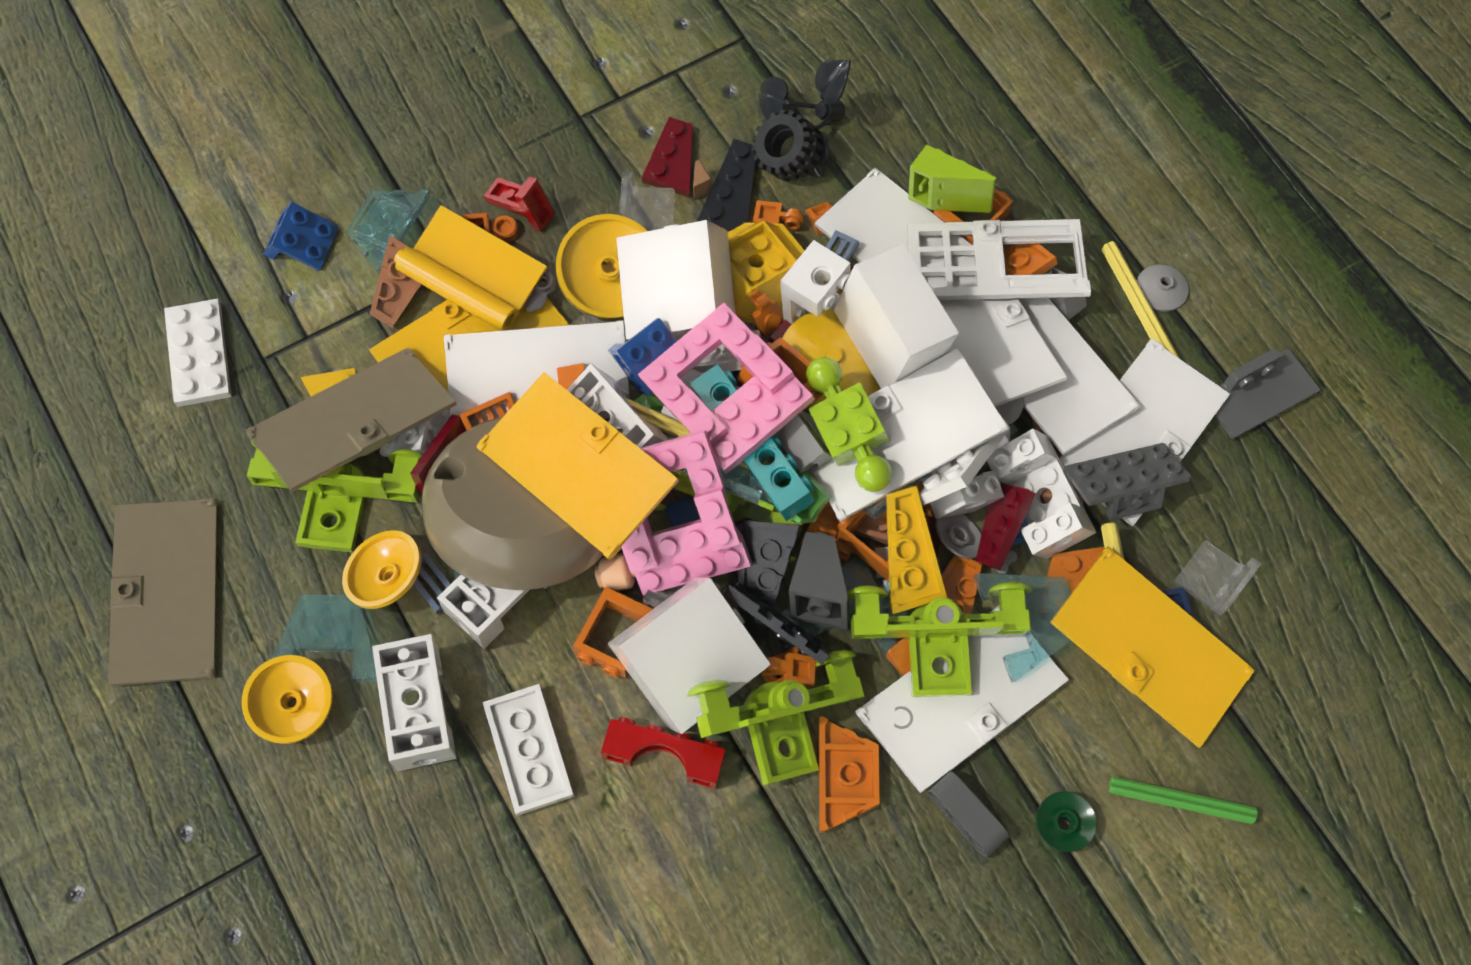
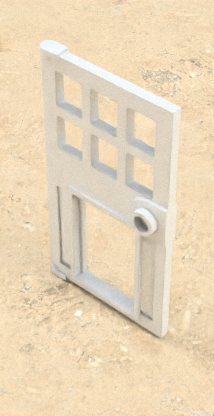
[907,219,1091,300]

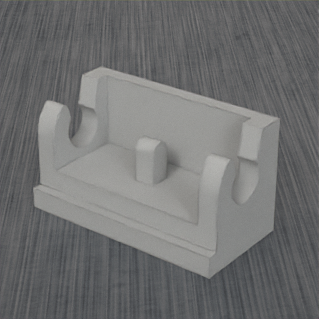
[775,413,833,474]

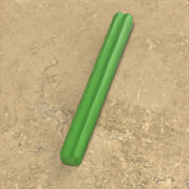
[1108,776,1258,824]

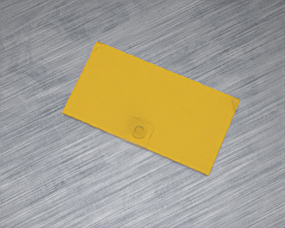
[369,297,569,393]
[477,372,679,560]
[1050,546,1255,748]

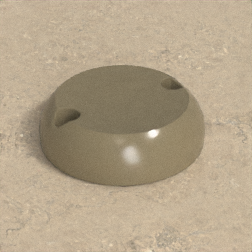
[422,417,603,590]

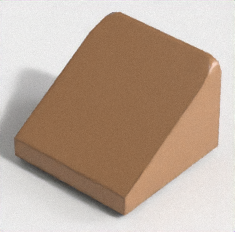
[693,160,711,200]

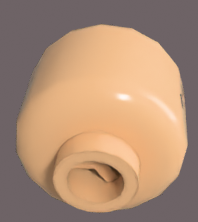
[595,553,636,592]

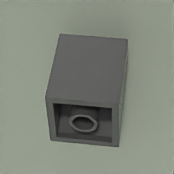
[789,532,849,631]

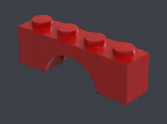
[600,717,725,790]

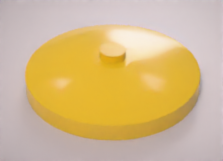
[556,214,648,320]
[783,309,880,410]

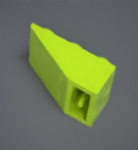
[908,145,996,213]

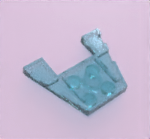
[974,573,1071,683]
[271,594,377,682]

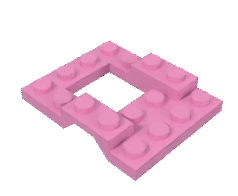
[638,303,815,474]
[621,429,752,595]

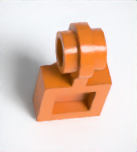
[753,200,804,230]

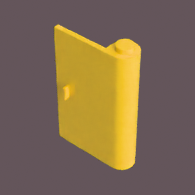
[394,205,548,331]

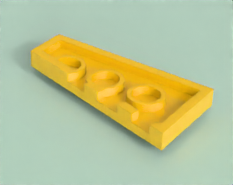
[886,486,947,614]

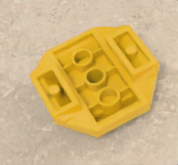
[727,221,805,326]

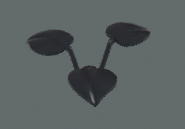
[759,60,851,177]

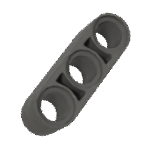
[927,771,1009,858]

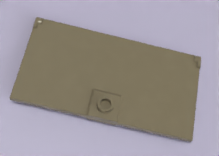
[245,347,457,492]
[108,498,218,686]

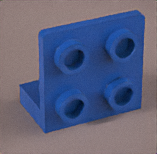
[263,201,338,270]
[608,318,677,395]

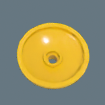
[342,531,422,609]
[242,655,333,744]

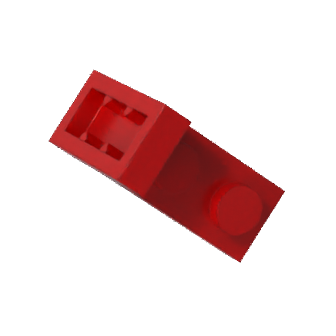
[483,177,555,232]

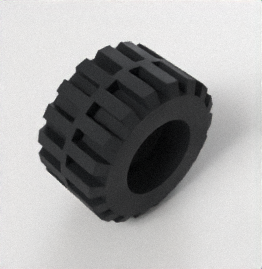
[752,110,823,181]

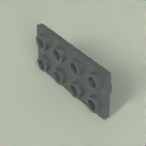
[1214,348,1320,439]
[1064,443,1191,520]

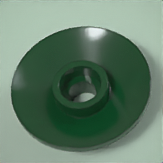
[1036,791,1097,852]

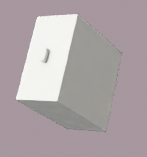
[617,220,736,341]
[834,243,959,389]
[608,577,771,734]

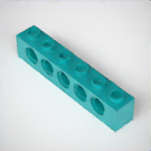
[690,364,815,521]

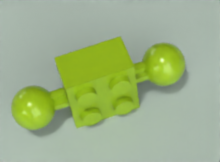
[806,357,892,492]

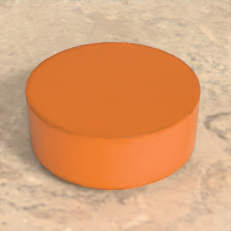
[491,215,518,242]

